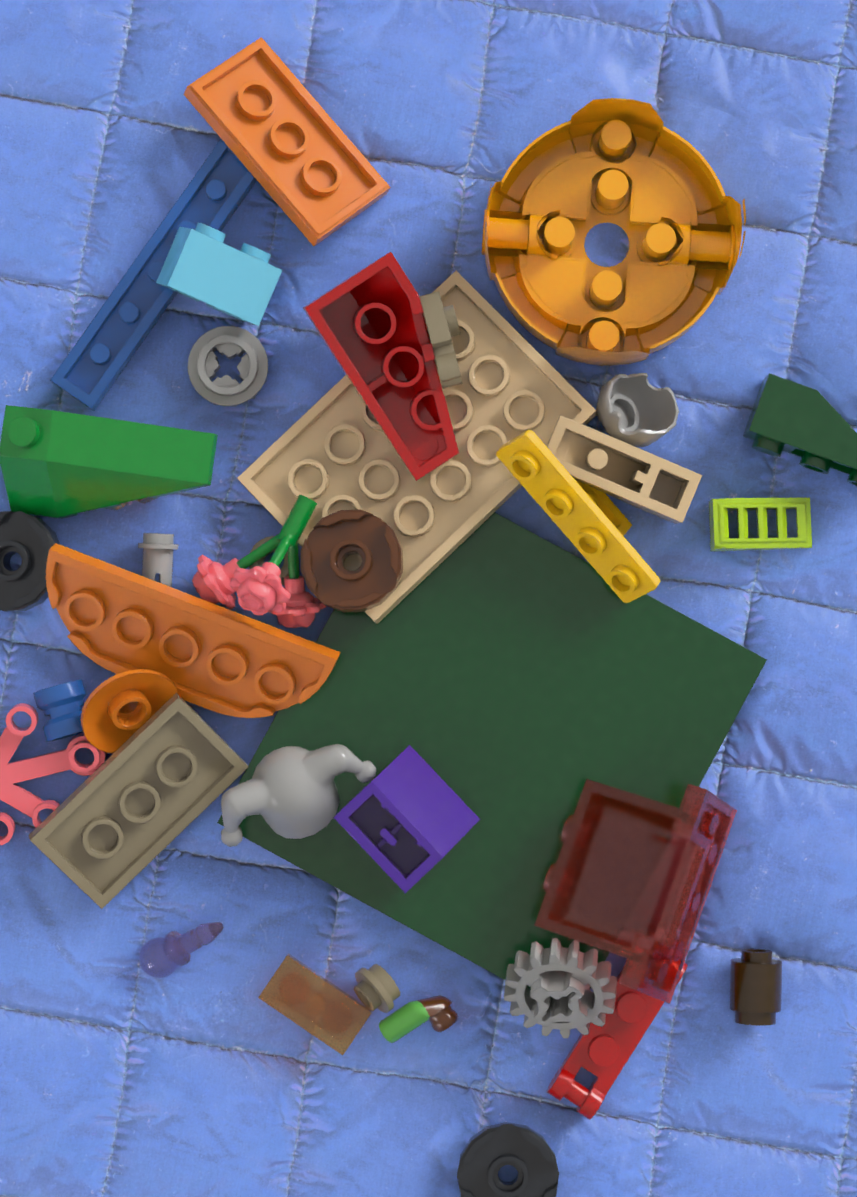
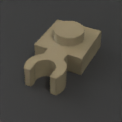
[419,291,462,389]

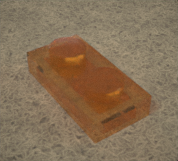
[258,953,372,1055]

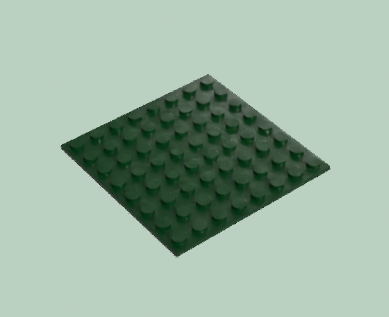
[217,512,767,990]

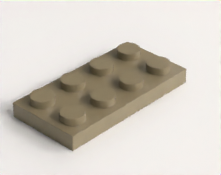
[29,693,249,909]

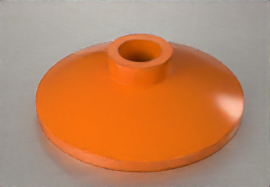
[81,669,179,754]

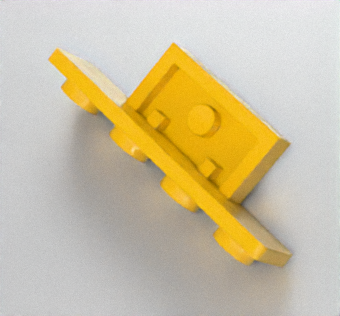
[496,430,661,603]

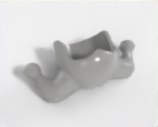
[221,744,376,847]

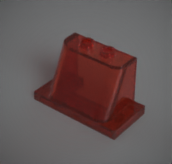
[534,779,737,1004]

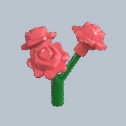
[192,495,326,628]

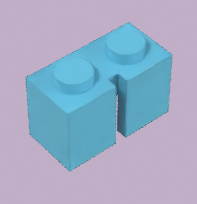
[156,222,282,326]

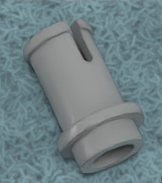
[138,533,179,587]

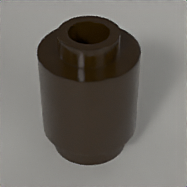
[730,949,782,1026]

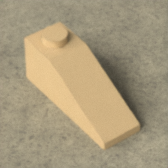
[547,415,702,524]

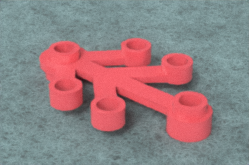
[0,703,107,845]

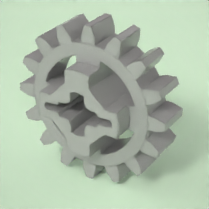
[504,938,617,1038]

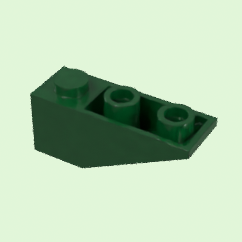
[743,373,857,486]

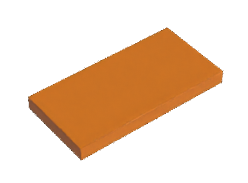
[184,37,390,246]

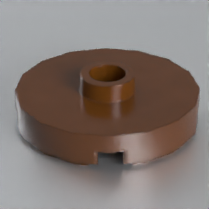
[301,509,403,612]

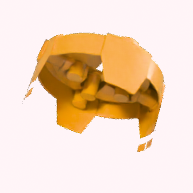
[482,98,746,366]

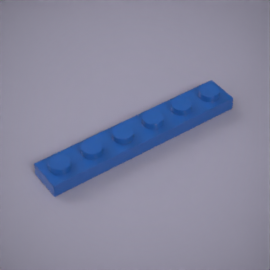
[50,139,257,411]

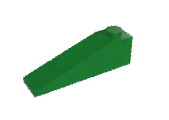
[0,405,218,519]

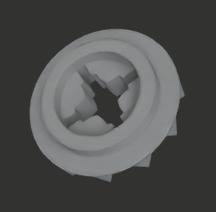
[188,326,268,407]

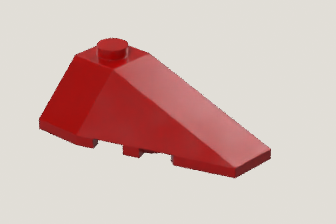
[303,252,459,481]

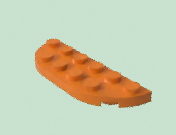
[46,543,341,718]

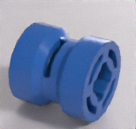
[33,679,86,742]

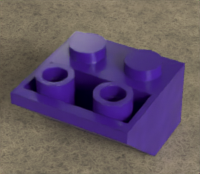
[333,745,480,893]

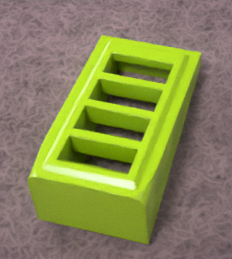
[709,497,812,552]

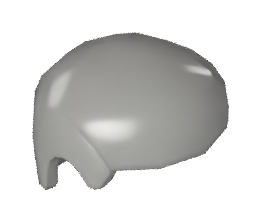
[596,373,679,447]

